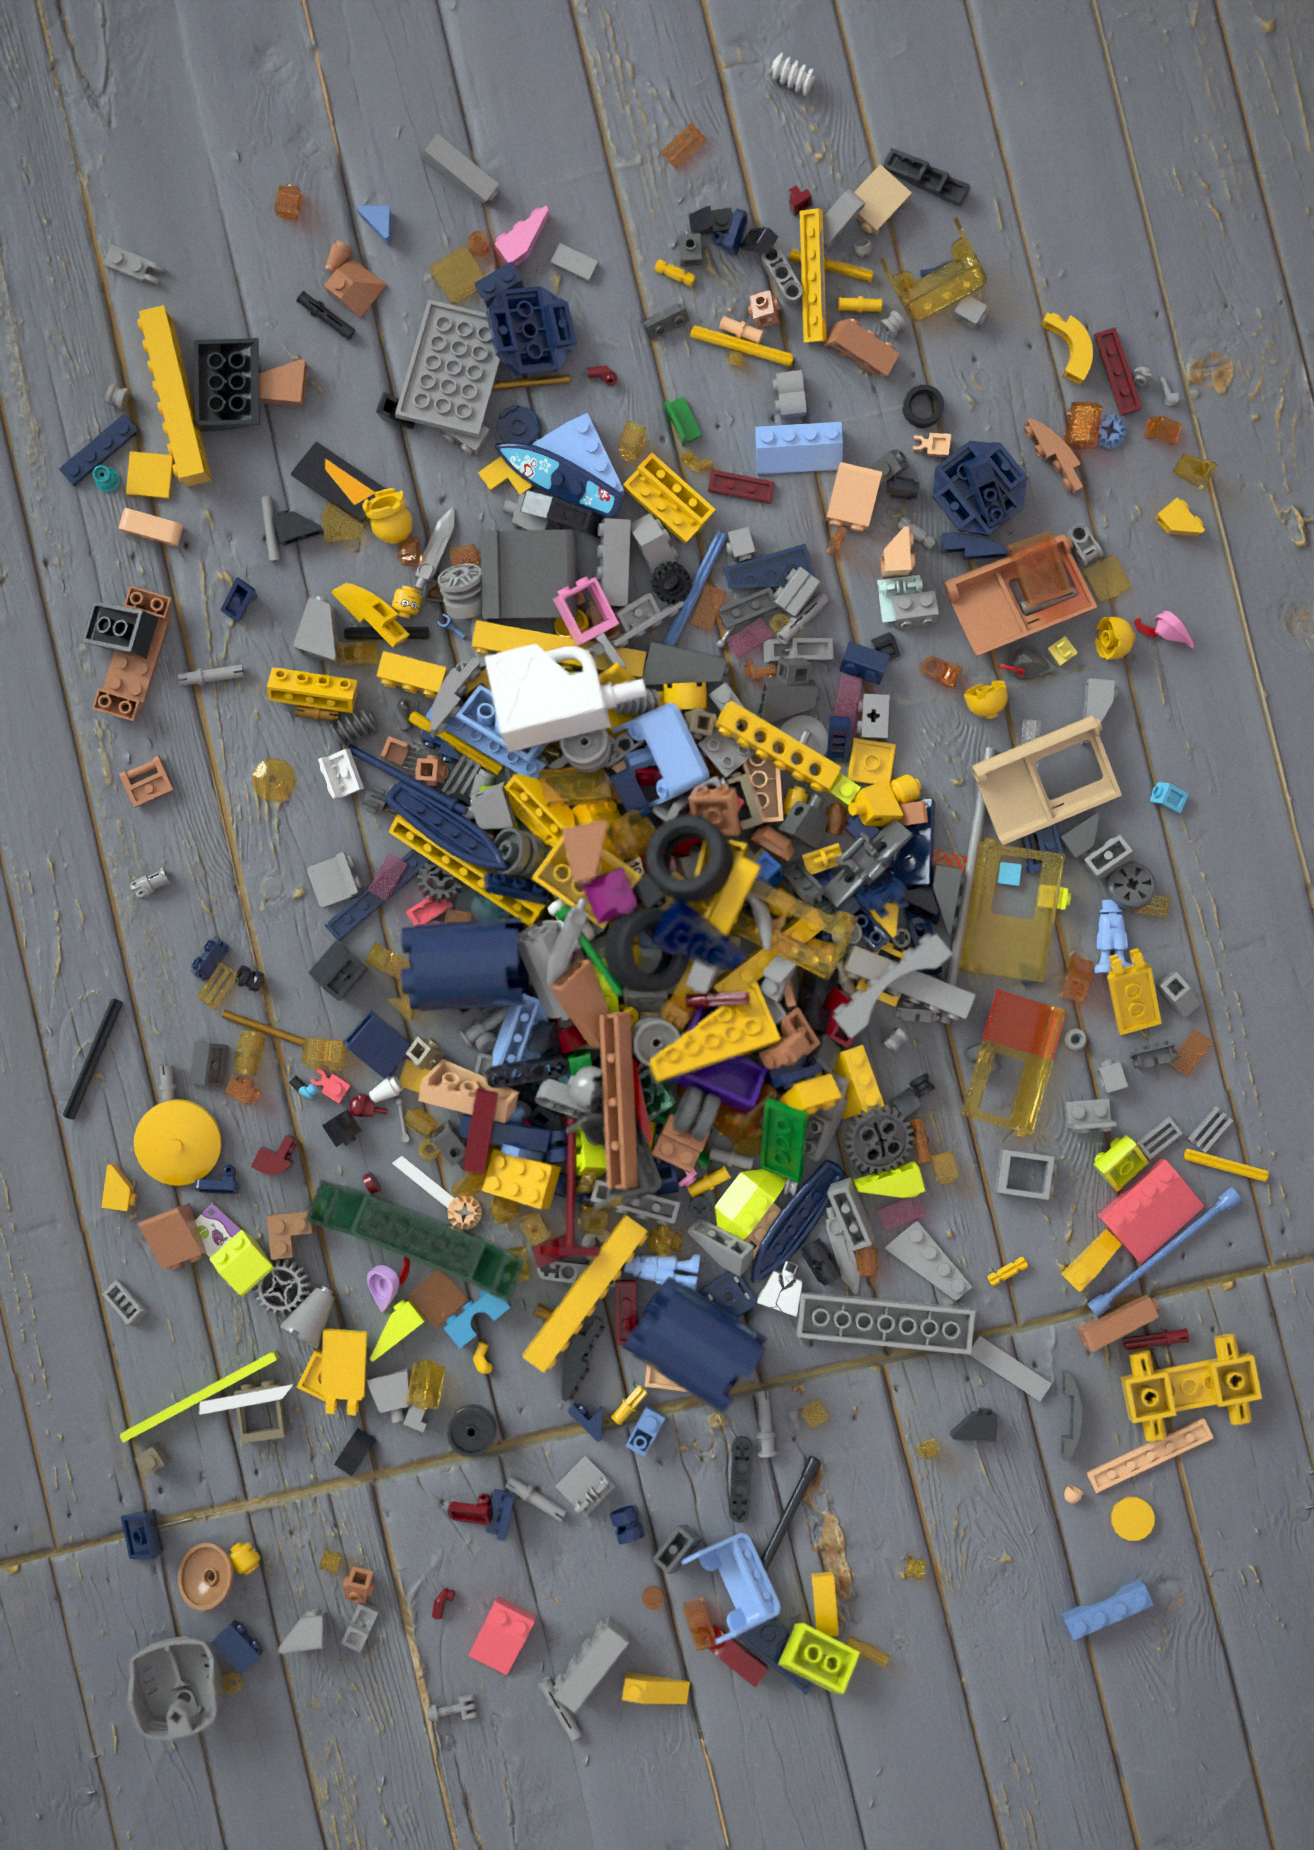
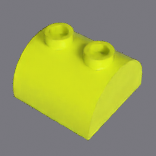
[1093,1135,1149,1192]

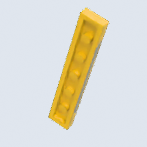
[800,208,827,343]

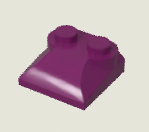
[582,867,639,924]

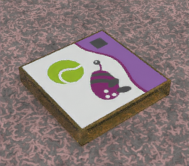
[195,1201,244,1258]

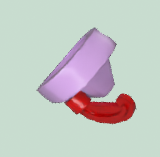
[367,1255,410,1313]

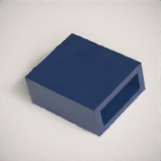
[343,1010,412,1079]

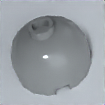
[568,1066,603,1111]

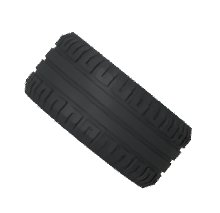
[645,815,734,903]
[604,908,691,992]

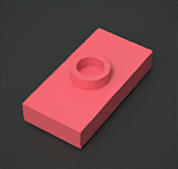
[405,896,453,926]

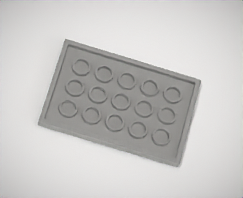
[395,299,501,438]

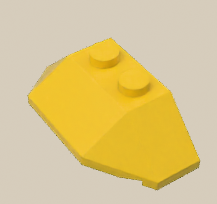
[504,773,575,847]

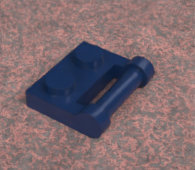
[1021,823,1066,873]

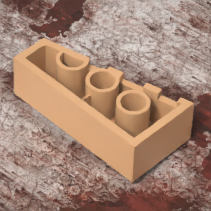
[741,736,783,824]
[418,1059,518,1123]

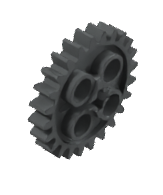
[843,1104,915,1174]

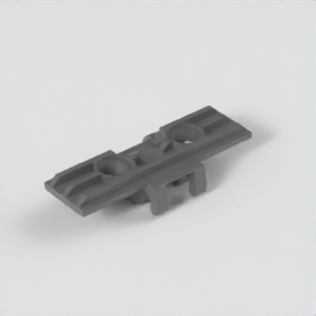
[823,819,913,909]

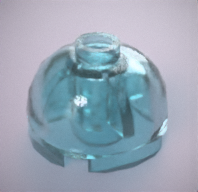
[470,891,512,920]

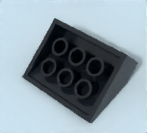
[194,338,260,431]

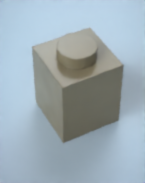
[135,1442,169,1477]

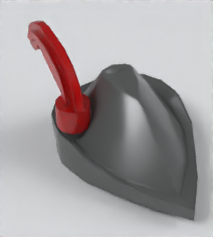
[998,644,1056,679]

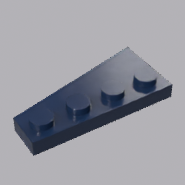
[723,543,815,589]
[894,799,935,886]
[738,1616,815,1695]

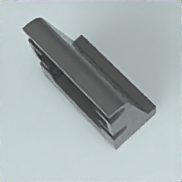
[480,530,578,619]

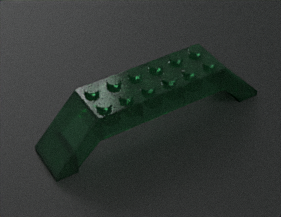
[305,1179,526,1302]

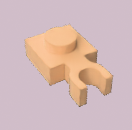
[913,433,952,457]

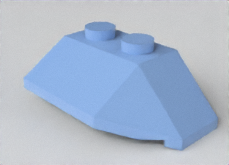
[493,994,549,1079]

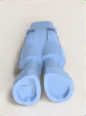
[1094,900,1133,974]
[624,1254,701,1291]

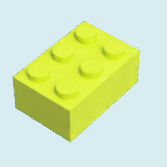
[778,1623,860,1694]

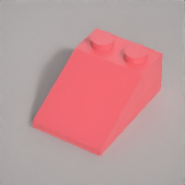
[468,1596,536,1675]

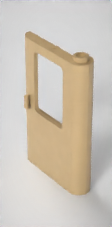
[971,716,1122,845]

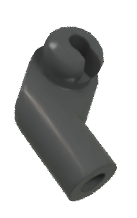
[394,699,412,732]

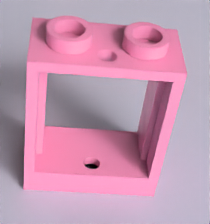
[553,576,619,645]

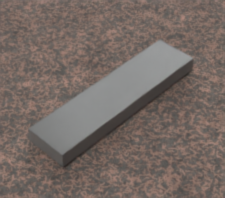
[969,1335,1052,1401]

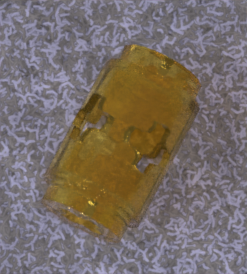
[233,1029,265,1076]

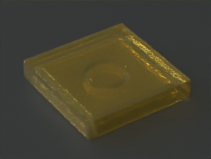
[429,245,485,305]

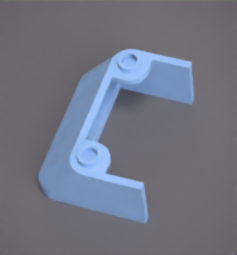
[612,703,709,807]
[681,1533,780,1644]

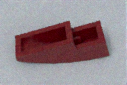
[702,1624,768,1687]

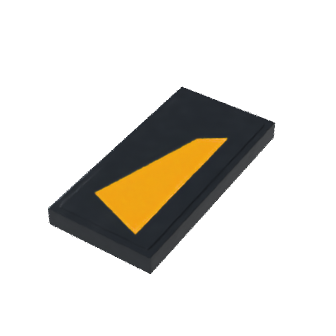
[291,441,386,523]

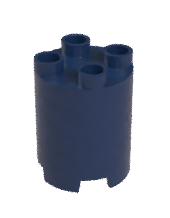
[401,918,529,1012]
[623,1276,768,1413]

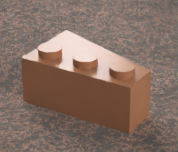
[821,318,900,378]

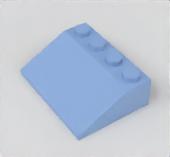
[531,413,624,501]

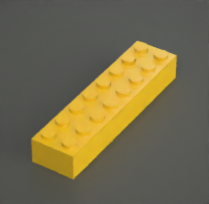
[137,305,212,487]

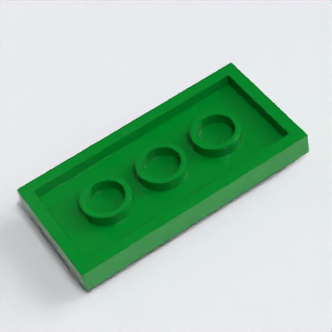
[760,1098,808,1183]

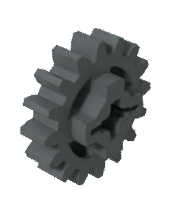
[417,862,464,904]

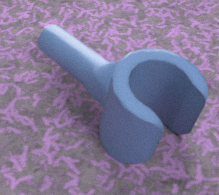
[437,614,466,639]

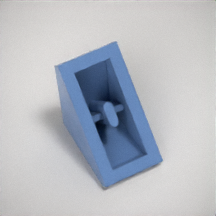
[356,205,392,245]

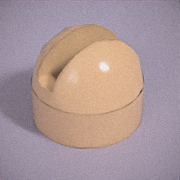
[1064,1485,1083,1504]

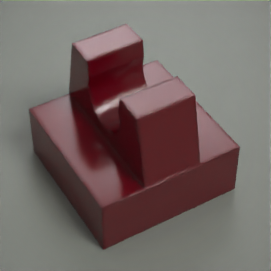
[789,185,813,216]

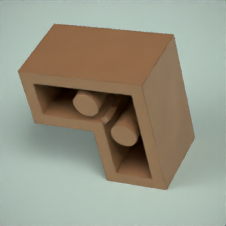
[267,1210,316,1260]

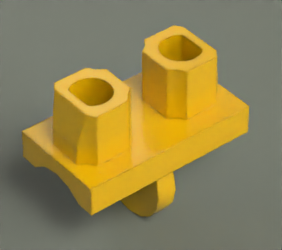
[802,843,842,875]

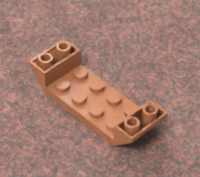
[92,586,172,722]

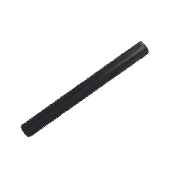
[63,998,123,1120]

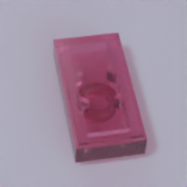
[725,618,773,659]
[368,853,408,901]
[877,1196,925,1230]

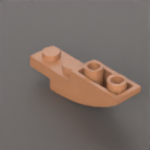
[1024,418,1083,495]

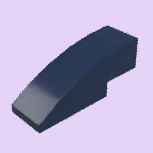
[940,532,1008,560]

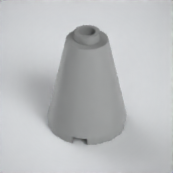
[280,1286,335,1349]

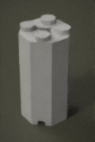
[518,920,574,1020]

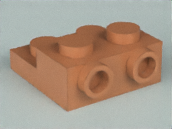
[689,785,741,836]
[651,1112,710,1173]

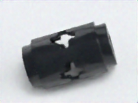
[801,1238,842,1286]

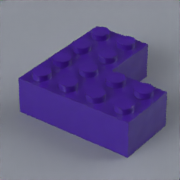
[669,1006,768,1114]

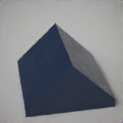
[121,1509,163,1559]

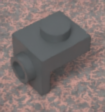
[871,449,909,483]

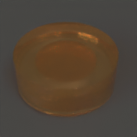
[642,1586,664,1609]

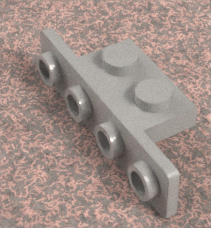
[609,593,684,648]

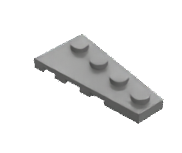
[883,1220,972,1301]

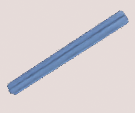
[664,531,727,645]

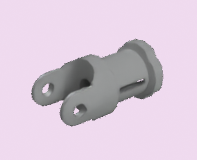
[130,867,172,898]

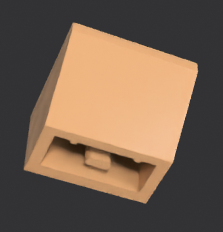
[880,526,915,578]

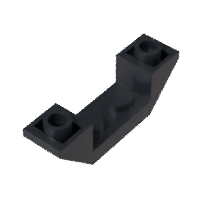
[520,491,605,539]

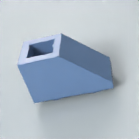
[625,1404,665,1457]

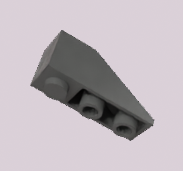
[932,864,965,933]

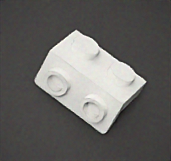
[318,748,364,799]

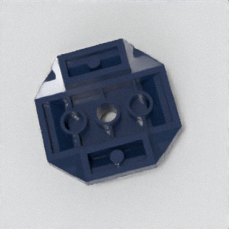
[486,286,577,376]
[932,441,1028,536]

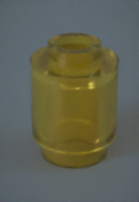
[403,1107,437,1136]

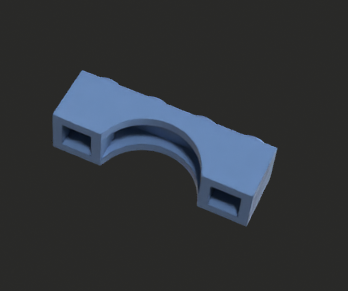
[1061,1579,1154,1640]

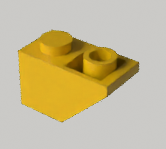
[1154,497,1205,537]

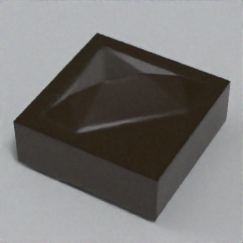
[424,579,444,604]

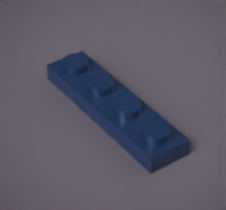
[59,414,139,487]

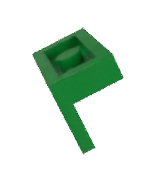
[664,397,702,446]

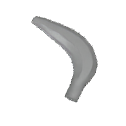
[747,892,772,951]

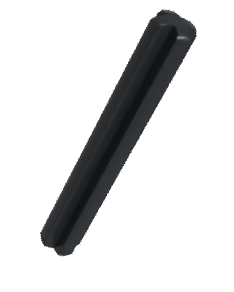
[344,627,429,640]

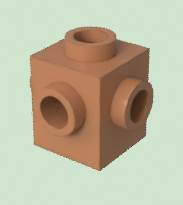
[748,290,781,328]
[415,755,448,787]
[342,1566,375,1604]

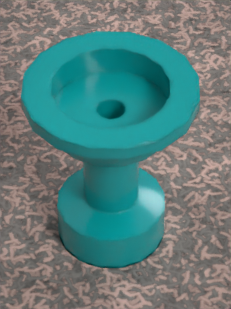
[93,465,120,493]

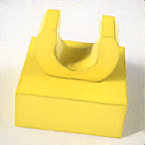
[1047,636,1078,667]

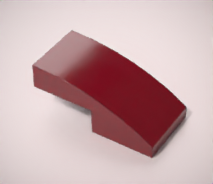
[531,1234,569,1268]

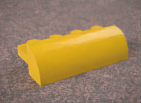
[622,453,716,544]

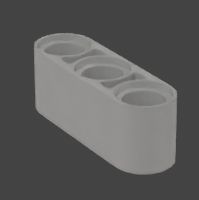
[823,188,866,250]
[761,245,802,306]
[535,1079,601,1120]

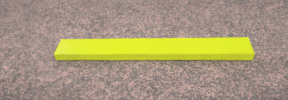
[120,1350,280,1443]

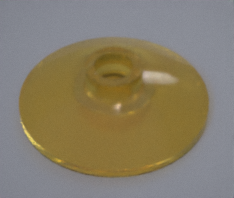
[252,758,295,801]

